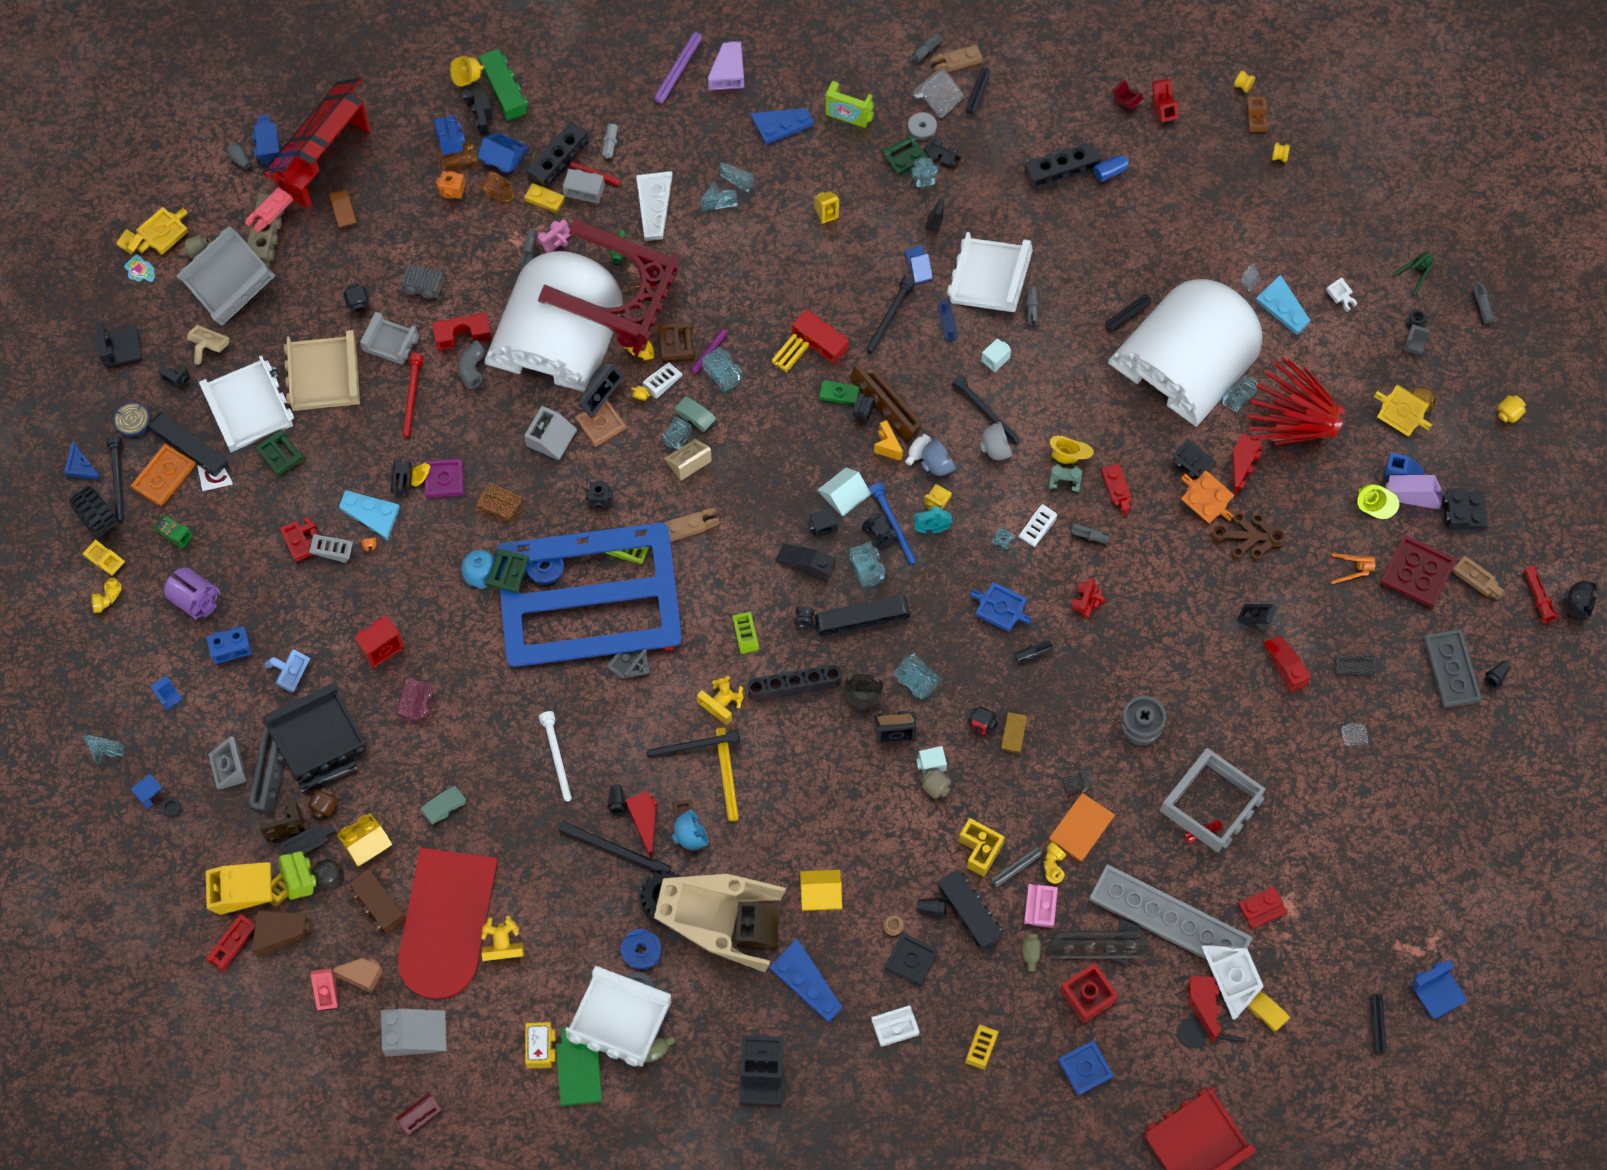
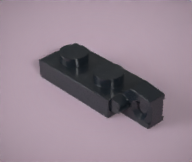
[279,824,336,855]

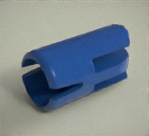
[1094,155,1129,182]

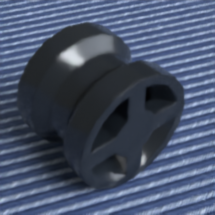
[794,606,815,628]

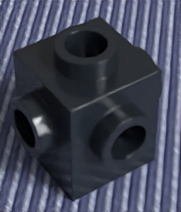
[585,480,613,509]

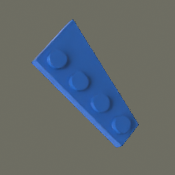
[769,939,842,1023]

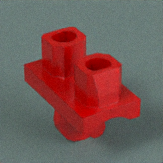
[1072,578,1106,618]

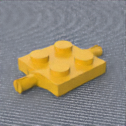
[136,207,189,255]
[1374,385,1433,437]

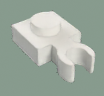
[1326,277,1357,312]

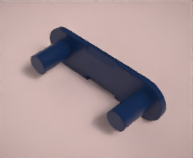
[937,299,958,342]

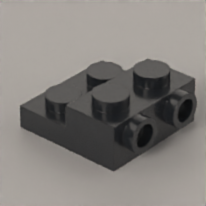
[1442,488,1488,529]

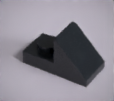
[1237,604,1277,632]

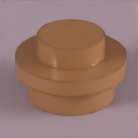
[883,916,904,936]

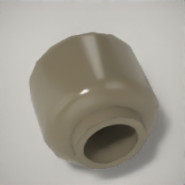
[183,234,210,260]
[922,769,951,799]

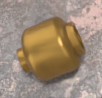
[1410,386,1437,412]

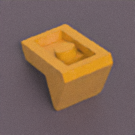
[874,420,903,460]

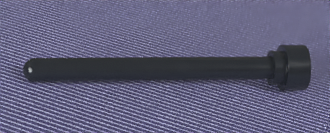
[867,277,915,352]
[951,375,1019,443]
[106,435,123,521]
[647,728,740,757]

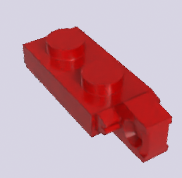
[1101,464,1132,515]

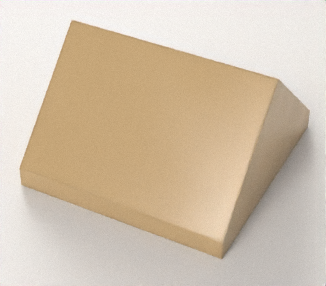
[664,439,712,481]

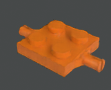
[1180,470,1234,524]

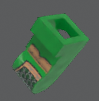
[154,515,192,549]

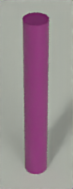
[690,328,728,374]

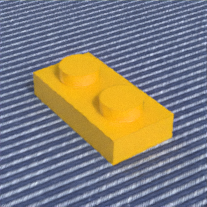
[524,183,565,214]

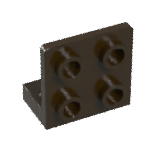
[259,798,306,843]

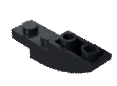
[461,80,493,135]

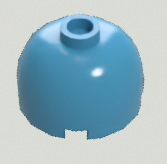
[461,549,498,589]
[672,810,709,851]

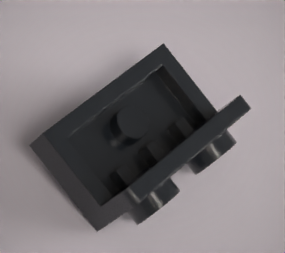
[1171,439,1217,479]

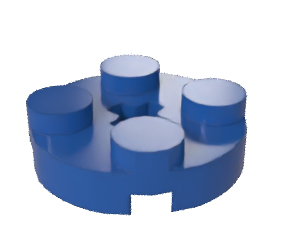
[526,558,564,585]
[621,929,661,970]

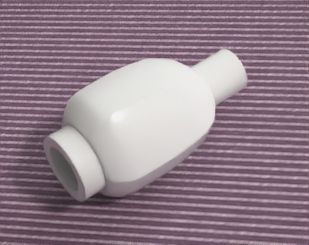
[905,434,932,466]

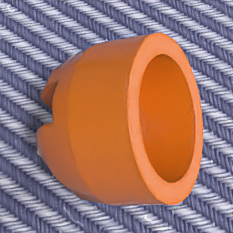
[361,537,377,552]

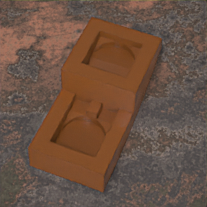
[1247,97,1268,132]
[329,190,357,228]

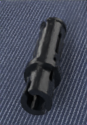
[298,759,358,794]

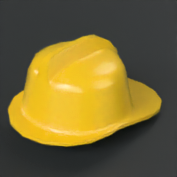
[450,56,484,86]
[1050,436,1094,464]

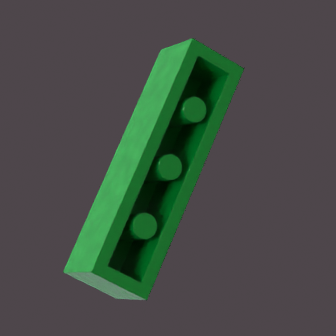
[479,49,528,121]

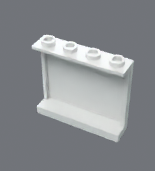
[947,232,1033,312]
[199,356,294,452]
[566,966,671,1066]

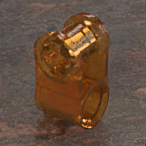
[479,171,515,202]

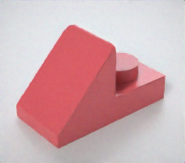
[311,968,338,1010]

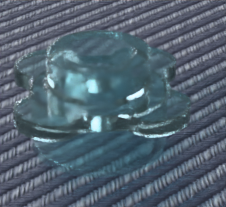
[992,529,1014,549]

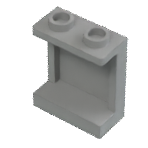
[360,312,419,365]

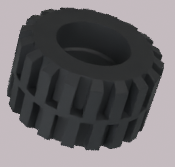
[69,486,117,537]
[640,871,682,926]

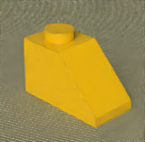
[814,191,839,224]

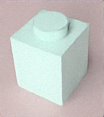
[981,338,1011,372]
[916,746,947,776]

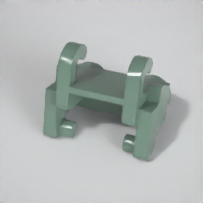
[1049,463,1082,492]

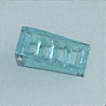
[720,162,754,194]
[1222,375,1259,412]

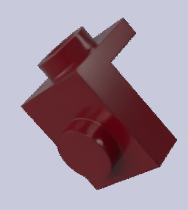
[1112,80,1143,109]

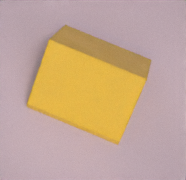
[800,870,842,911]

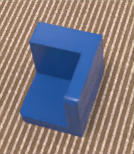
[150,675,182,711]
[131,774,162,809]

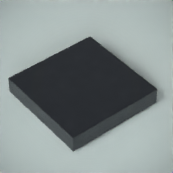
[884,932,939,987]

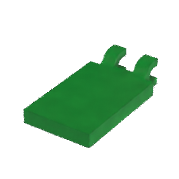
[556,1027,602,1106]

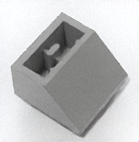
[524,406,577,461]

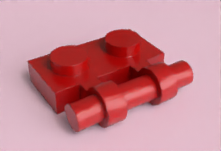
[280,517,322,562]

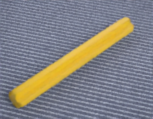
[716,728,738,821]

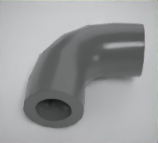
[458,340,487,389]

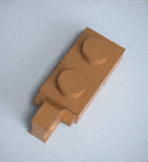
[1452,556,1504,600]

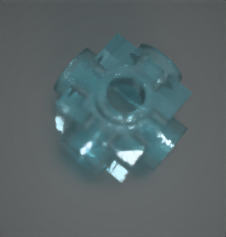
[911,158,938,187]

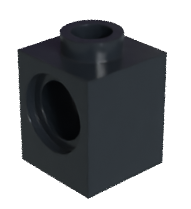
[808,507,838,538]

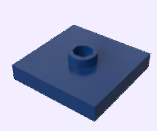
[1057,1040,1114,1096]

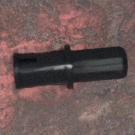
[1014,640,1053,664]

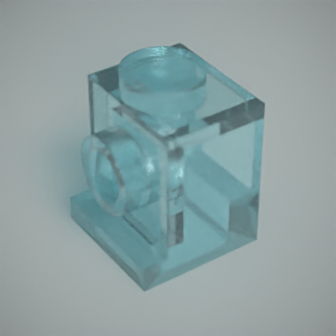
[663,416,692,450]

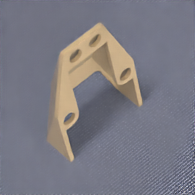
[654,874,786,972]

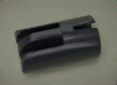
[390,459,412,495]

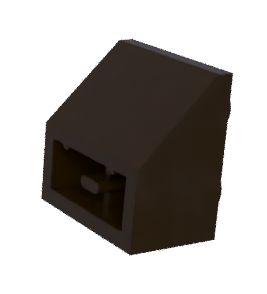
[736,901,779,949]

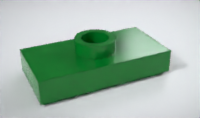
[819,381,859,406]

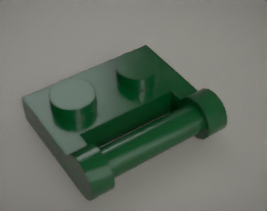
[880,133,928,177]
[255,430,306,477]
[485,549,529,594]

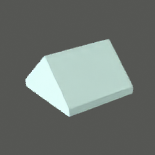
[818,468,871,517]

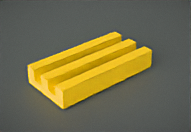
[772,334,809,373]

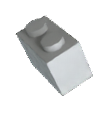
[563,169,605,204]

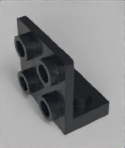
[95,323,141,367]

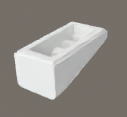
[642,363,682,399]
[1019,504,1057,547]

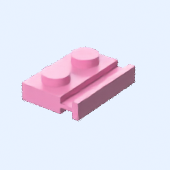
[1024,884,1058,928]

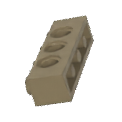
[247,193,285,267]

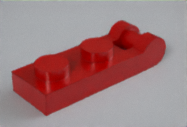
[206,914,256,972]

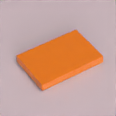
[130,444,196,507]
[1048,793,1115,863]

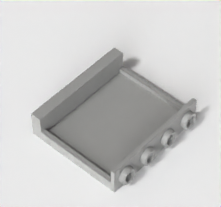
[177,226,276,326]

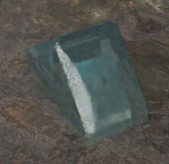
[701,182,737,211]
[83,734,125,766]

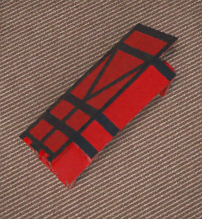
[261,77,371,209]

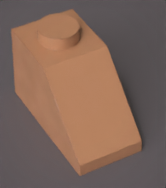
[333,958,383,993]

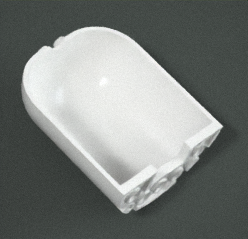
[485,251,623,392]
[1108,279,1262,427]

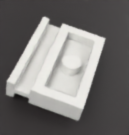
[871,1006,920,1047]

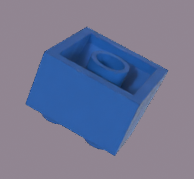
[478,132,530,173]

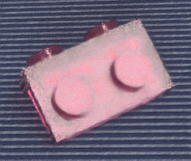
[395,677,433,722]

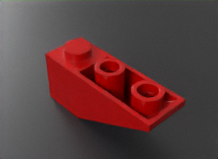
[1231,433,1263,495]
[1188,976,1221,1042]

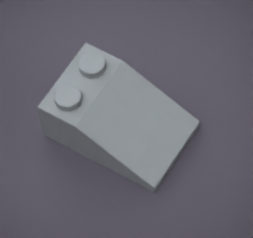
[381,1009,447,1057]

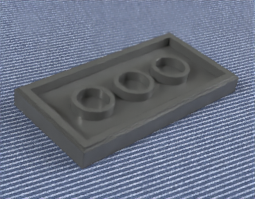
[1423,629,1482,709]

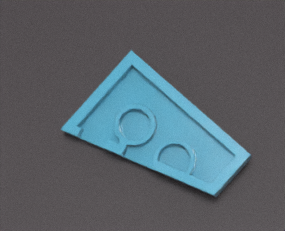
[1255,275,1310,335]
[339,490,400,540]

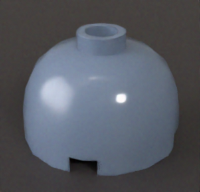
[921,438,956,476]

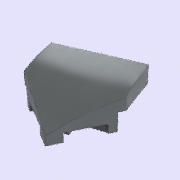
[606,649,650,679]

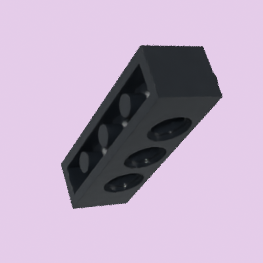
[526,121,589,189]
[1024,142,1100,190]

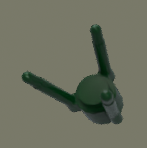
[1393,251,1434,296]

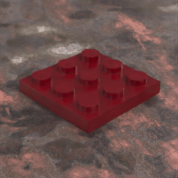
[1380,534,1457,609]

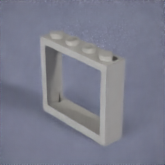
[1160,748,1266,853]

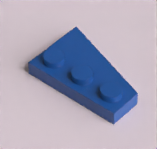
[750,108,814,145]

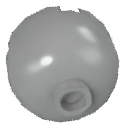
[980,422,1013,460]

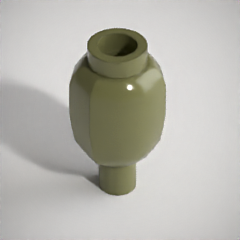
[1022,934,1041,972]
[644,1036,675,1063]

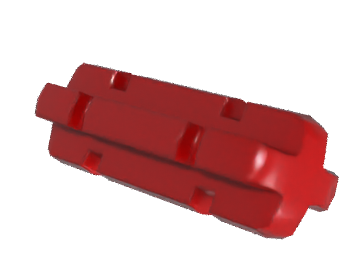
[1184,820,1223,843]

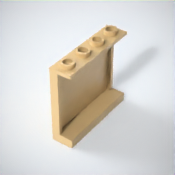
[284,330,360,411]

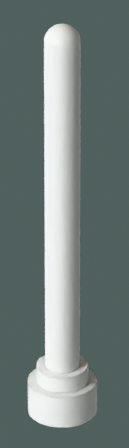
[539,711,571,802]

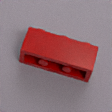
[792,310,849,364]

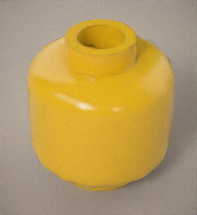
[1497,395,1526,423]

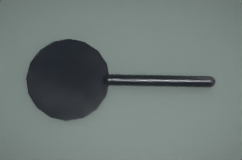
[1177,1018,1246,1048]

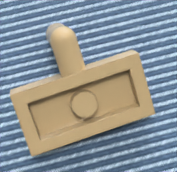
[187,325,229,365]

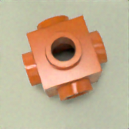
[436,171,465,199]

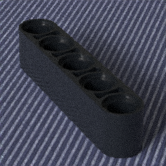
[147,412,229,477]
[815,596,911,636]
[748,665,842,701]

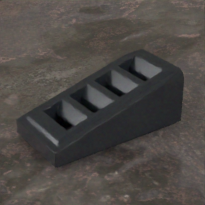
[925,198,945,233]

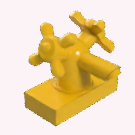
[697,676,744,726]
[481,915,524,961]

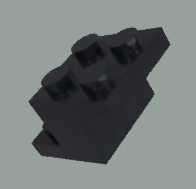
[740,1035,784,1106]

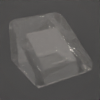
[1240,263,1261,291]
[1342,723,1369,746]

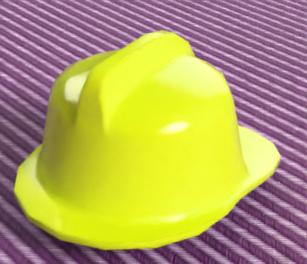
[1357,484,1399,519]

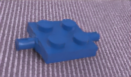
[970,582,1032,633]

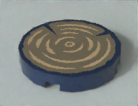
[113,402,151,438]

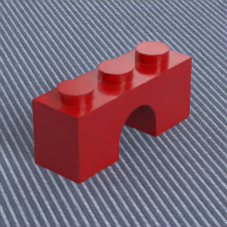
[432,313,492,351]

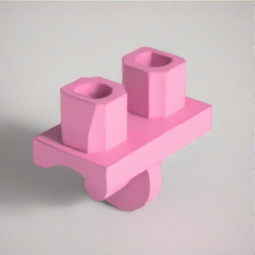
[538,220,571,253]

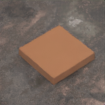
[575,400,627,447]

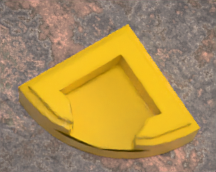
[411,463,430,487]

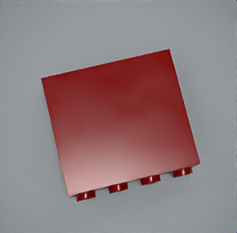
[1143,1087,1256,1170]

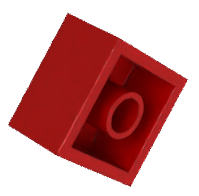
[354,616,404,669]
[1060,963,1119,1024]

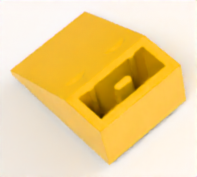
[206,862,272,915]

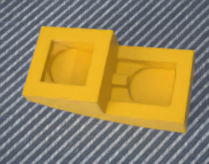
[83,539,125,576]
[1247,991,1290,1033]

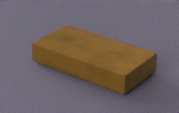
[1001,712,1027,754]

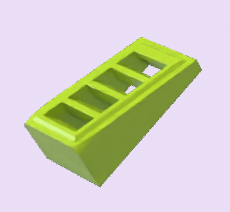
[605,547,649,565]
[732,612,759,654]

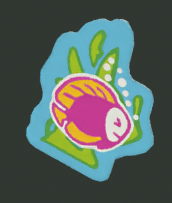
[125,255,155,282]

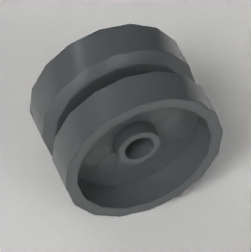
[1121,696,1166,745]

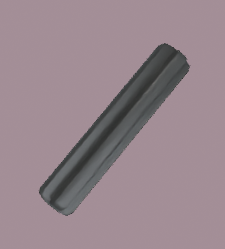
[991,846,1042,887]

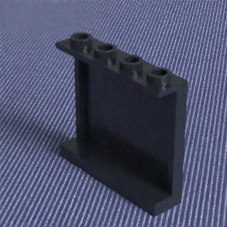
[263,682,368,782]

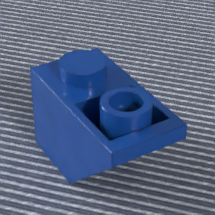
[1383,452,1424,480]

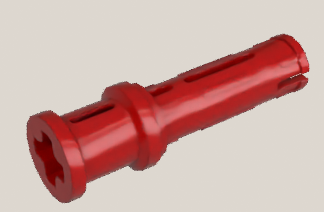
[1523,566,1559,623]

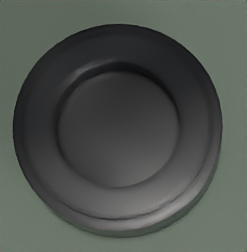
[161,797,182,818]

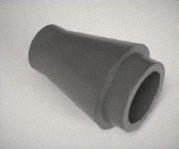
[226,143,252,170]

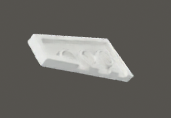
[636,171,672,241]

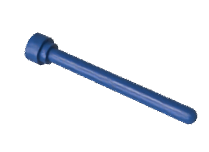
[869,482,916,564]

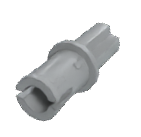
[602,124,618,159]

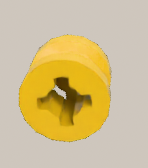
[1234,70,1255,93]
[1272,142,1290,163]

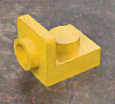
[116,230,144,254]
[924,484,952,510]

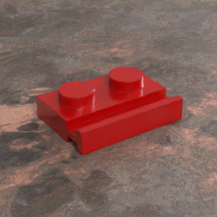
[1238,886,1288,930]

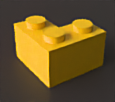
[959,818,1005,877]

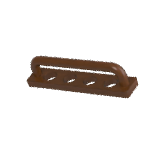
[850,365,921,443]

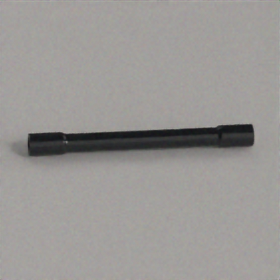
[558,821,672,874]

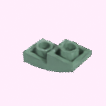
[673,396,716,432]
[420,786,466,824]

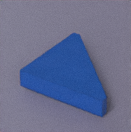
[64,442,100,480]

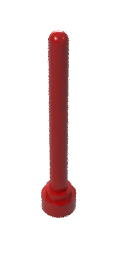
[402,353,424,437]

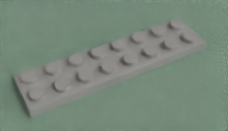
[1089,864,1253,960]

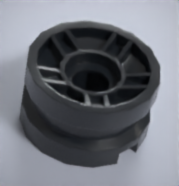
[852,392,876,422]

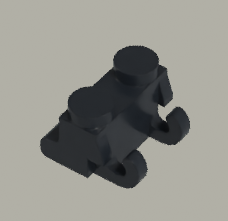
[861,513,897,551]

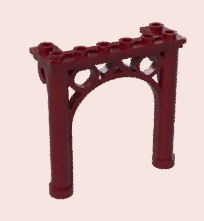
[538,217,681,357]

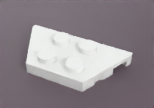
[1202,945,1264,1020]

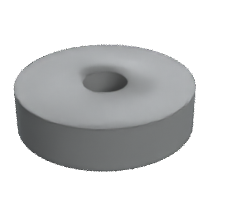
[908,112,937,141]

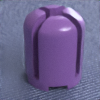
[164,567,220,620]

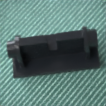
[923,139,962,167]

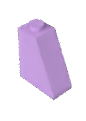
[708,41,744,90]
[1386,475,1443,510]

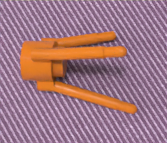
[1331,553,1375,584]

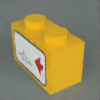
[525,1022,556,1069]

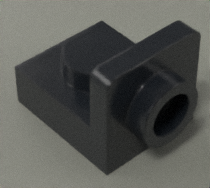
[158,365,190,390]

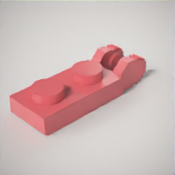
[245,187,293,232]

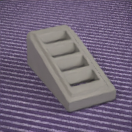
[309,534,353,563]

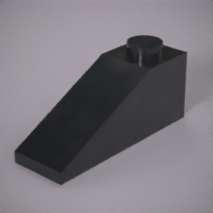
[579,364,625,418]
[775,544,835,583]

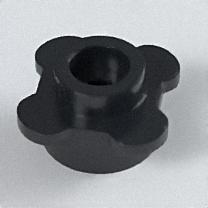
[1406,310,1428,327]

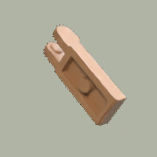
[930,45,982,73]
[664,508,720,542]

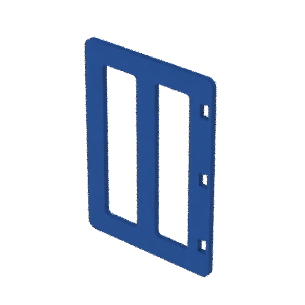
[496,523,682,667]

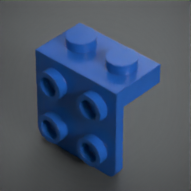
[1411,960,1467,1019]

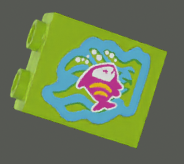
[826,81,874,128]

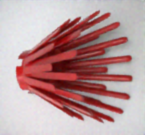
[1247,357,1345,445]

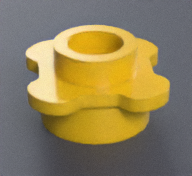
[631,386,650,401]

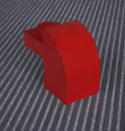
[1151,78,1179,122]

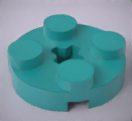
[914,507,952,533]

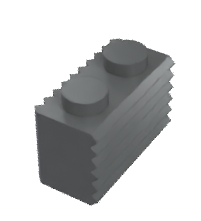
[401,264,444,299]

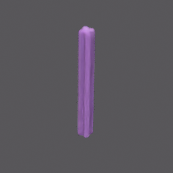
[654,32,702,104]

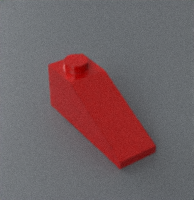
[1263,635,1311,693]
[626,791,658,858]

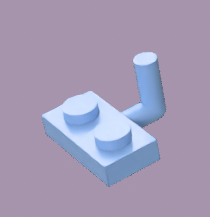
[265,649,310,693]

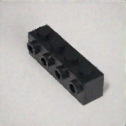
[937,869,1003,953]

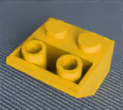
[337,814,392,866]

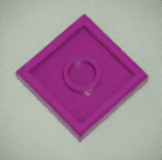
[425,459,464,498]

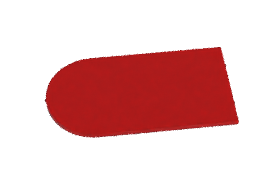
[398,848,498,1000]

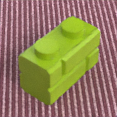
[278,851,316,900]

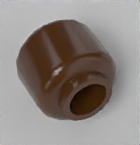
[308,787,338,818]

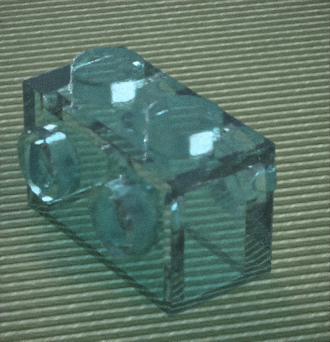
[702,347,743,393]
[849,542,886,589]
[893,653,942,700]

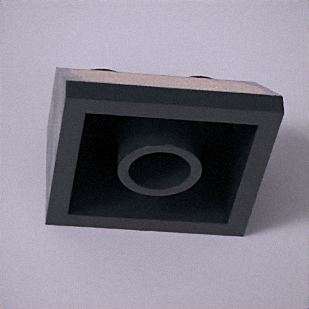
[874,711,917,744]

